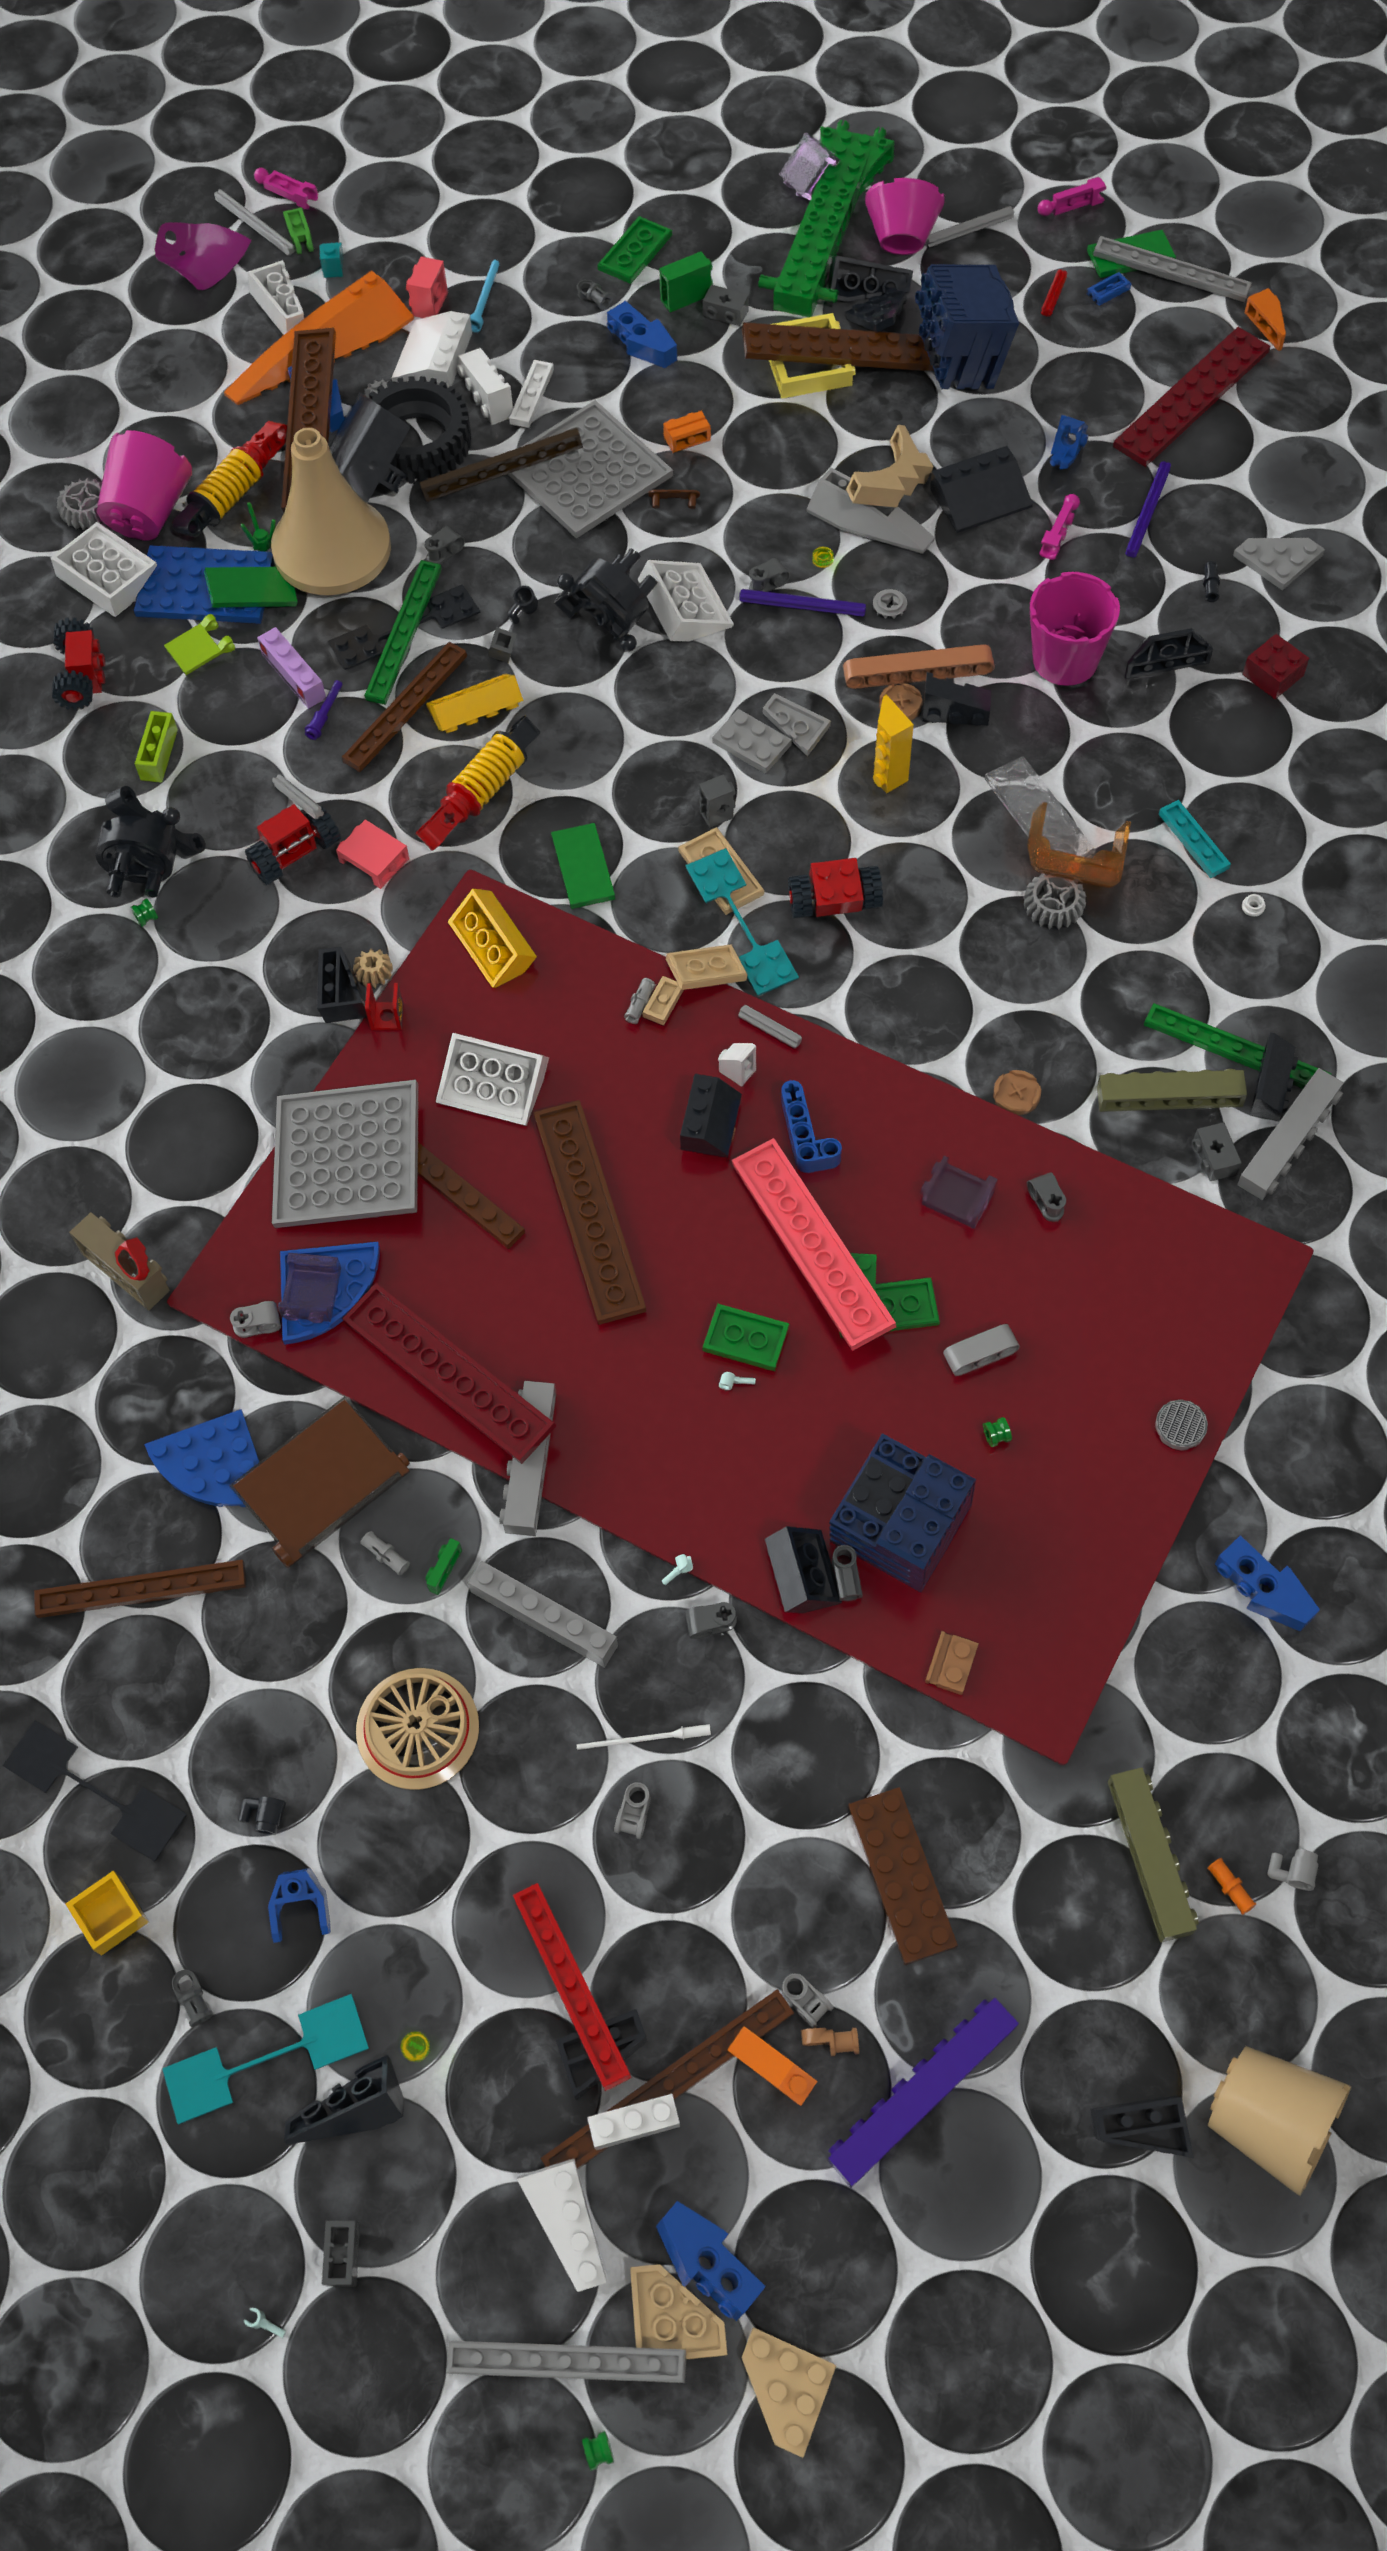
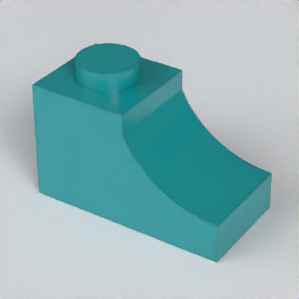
[320,242,343,278]

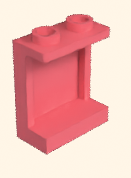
[336,820,410,889]

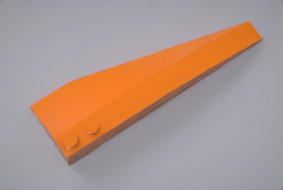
[224,271,414,405]

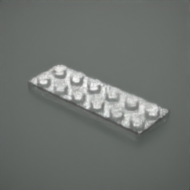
[985,756,1097,874]

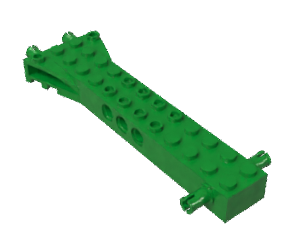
[758,120,895,317]

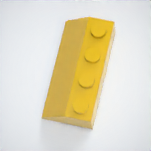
[426,674,524,733]
[873,694,914,793]
[448,889,537,988]

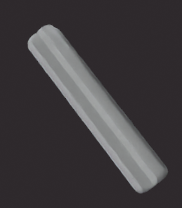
[738,1005,802,1048]

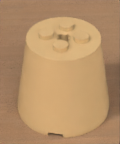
[1208,2046,1351,2196]

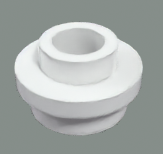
[1242,894,1265,917]

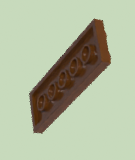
[848,1787,958,1965]

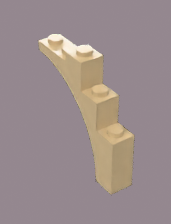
[846,425,933,507]

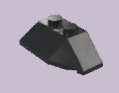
[1125,628,1213,679]

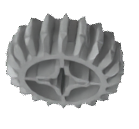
[57,478,103,530]
[1024,871,1086,930]

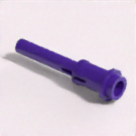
[305,680,343,740]

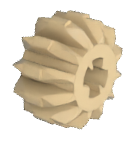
[353,948,393,988]

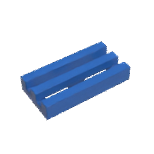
[1087,272,1131,306]

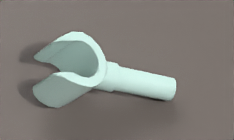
[719,1372,755,1390]
[662,1554,693,1585]
[244,2308,286,2338]

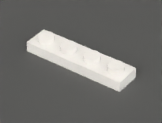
[509,360,554,428]

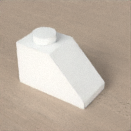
[718,1043,756,1087]

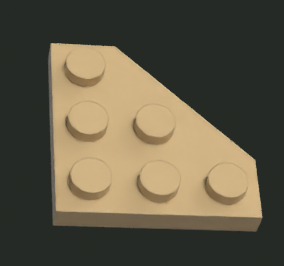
[630,2264,727,2360]
[742,2328,836,2458]

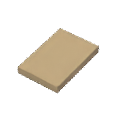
[666,944,748,990]

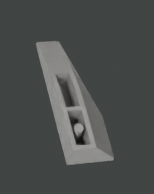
[807,468,935,554]

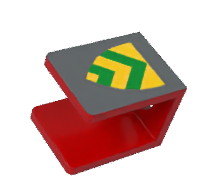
[365,983,403,1030]

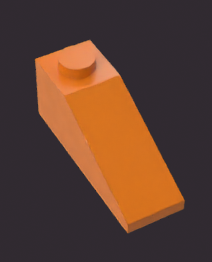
[1244,288,1286,351]
[727,2026,818,2106]

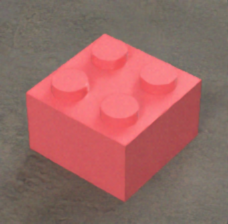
[406,256,448,318]

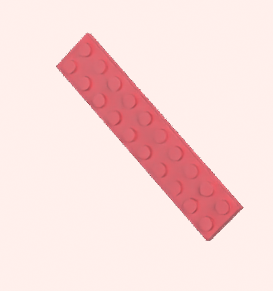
[732,1138,896,1351]

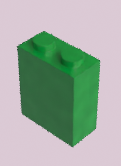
[659,251,713,313]

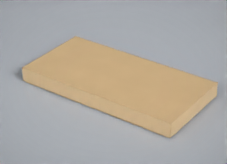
[678,827,764,915]

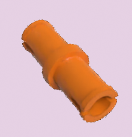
[1207,1858,1257,1915]

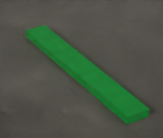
[364,560,442,705]
[1144,1003,1332,1089]

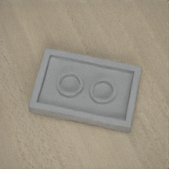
[712,709,792,774]

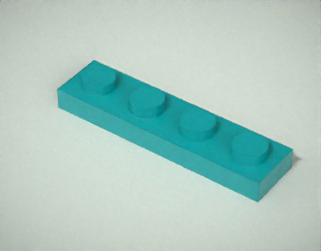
[1159,800,1231,879]

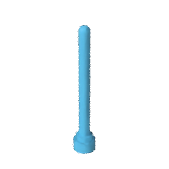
[470,260,499,333]

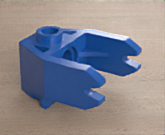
[1050,415,1088,469]
[268,1868,331,1943]

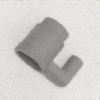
[1268,1849,1319,1891]

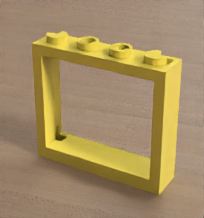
[769,313,856,399]

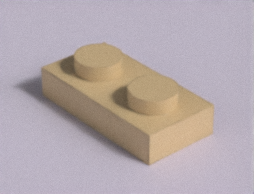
[642,976,683,1025]

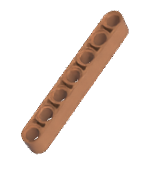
[843,645,995,689]

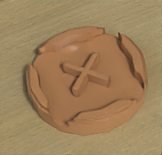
[879,683,923,721]
[993,1070,1041,1115]

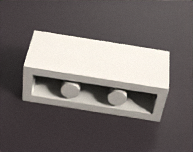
[587,2094,680,2150]

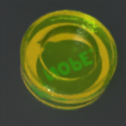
[813,547,834,568]
[401,2031,430,2062]

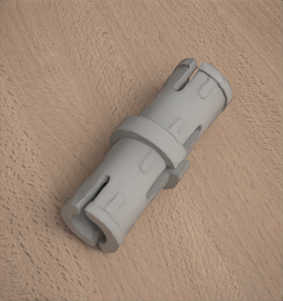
[624,978,656,1024]
[361,1531,410,1576]

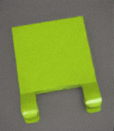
[164,614,235,675]

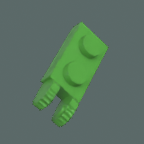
[283,207,314,255]

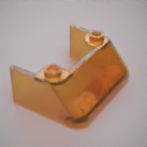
[1027,802,1131,888]

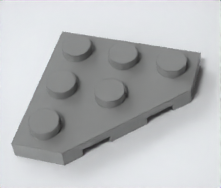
[1233,538,1325,590]

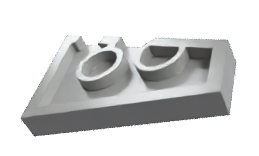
[763,693,831,756]

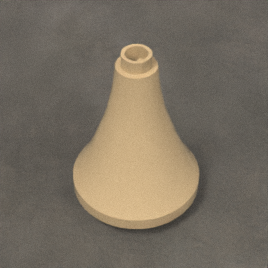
[271,428,391,595]

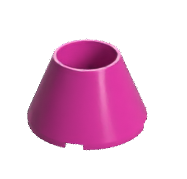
[865,178,945,255]

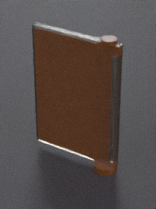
[229,1396,410,1568]

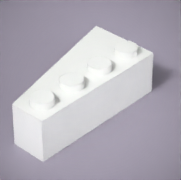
[248,260,304,335]
[457,348,513,425]
[517,2158,607,2292]

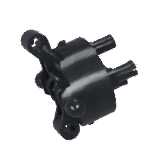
[554,548,658,652]
[95,786,206,898]

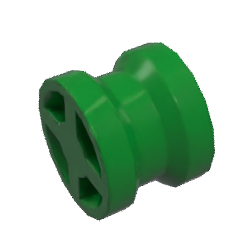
[130,898,158,927]
[983,1417,1012,1447]
[582,2431,614,2471]

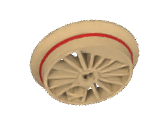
[356,1668,479,1790]

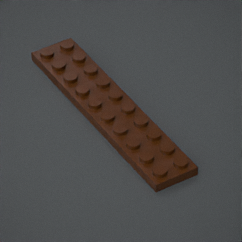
[742,322,934,371]
[281,328,336,512]
[534,1100,646,1325]

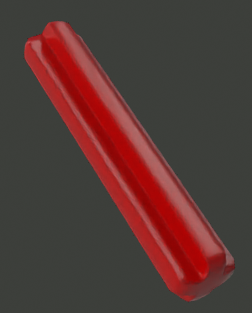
[1041,269,1068,317]

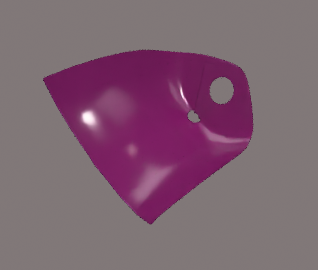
[155,222,251,290]

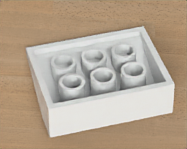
[392,311,472,388]
[51,522,157,617]
[638,560,734,642]
[436,1033,549,1126]

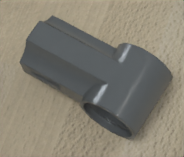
[832,1545,863,1601]

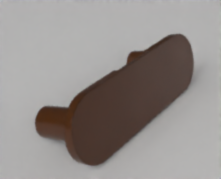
[648,490,700,509]

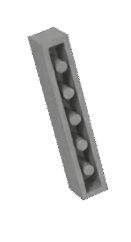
[1238,1068,1344,1200]
[499,1381,556,1536]
[468,1561,618,1668]

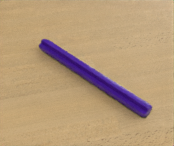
[1125,461,1171,558]
[740,589,866,617]

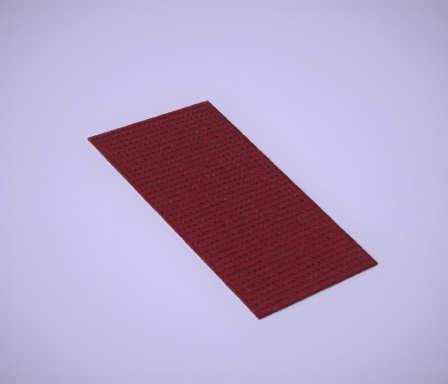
[167,870,1314,1765]

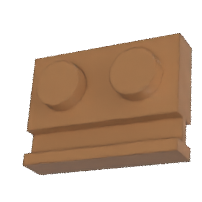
[925,1631,979,1695]

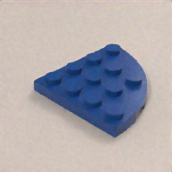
[280,1242,380,1345]
[144,1409,260,1507]

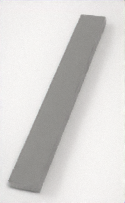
[1093,236,1252,302]
[446,2341,686,2383]

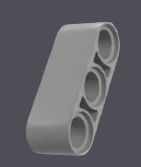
[943,1324,1020,1376]

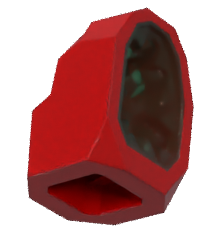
[115,1237,150,1281]

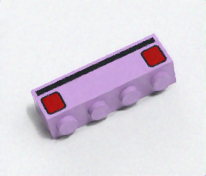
[257,627,326,709]

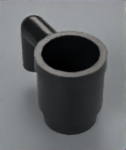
[507,585,538,624]
[238,1796,286,1835]

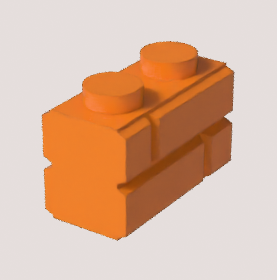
[663,411,711,453]

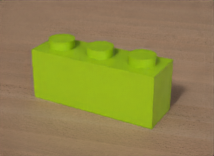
[135,711,178,783]

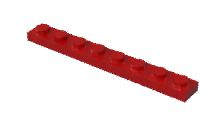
[513,1883,631,2092]

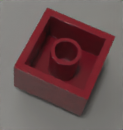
[1242,634,1310,699]

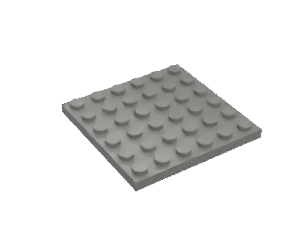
[508,400,673,538]
[272,1080,418,1228]

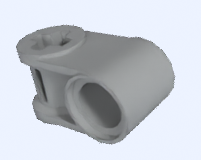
[230,1301,281,1338]
[614,1782,651,1839]
[781,1973,834,2028]

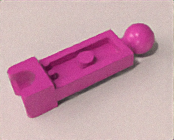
[254,168,318,210]
[1038,177,1106,216]
[1039,494,1080,560]

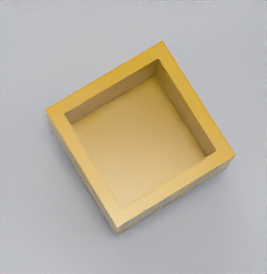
[66,1870,149,1956]

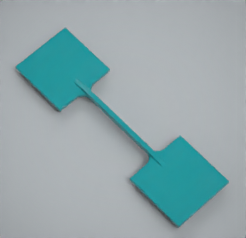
[685,848,799,996]
[162,1994,369,2125]

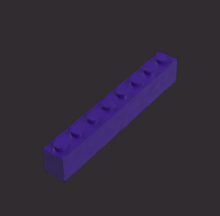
[827,1998,1019,2188]

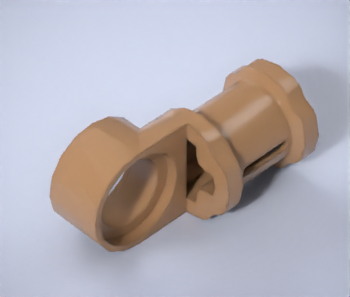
[801,2027,859,2056]

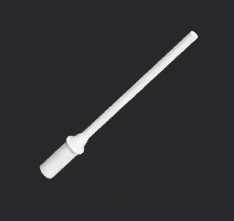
[577,1724,711,1750]

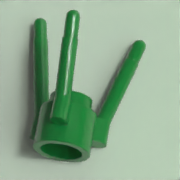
[241,502,276,552]

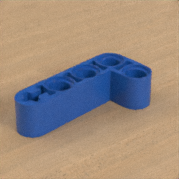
[781,1080,842,1173]

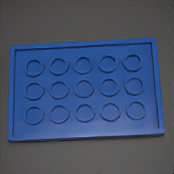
[134,545,274,624]

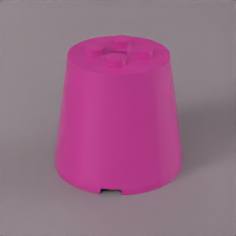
[97,430,192,540]
[1030,572,1120,686]

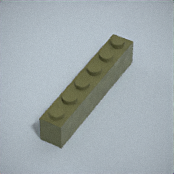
[1097,1069,1247,1112]
[1108,1767,1199,1943]

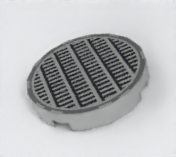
[1155,1400,1208,1450]

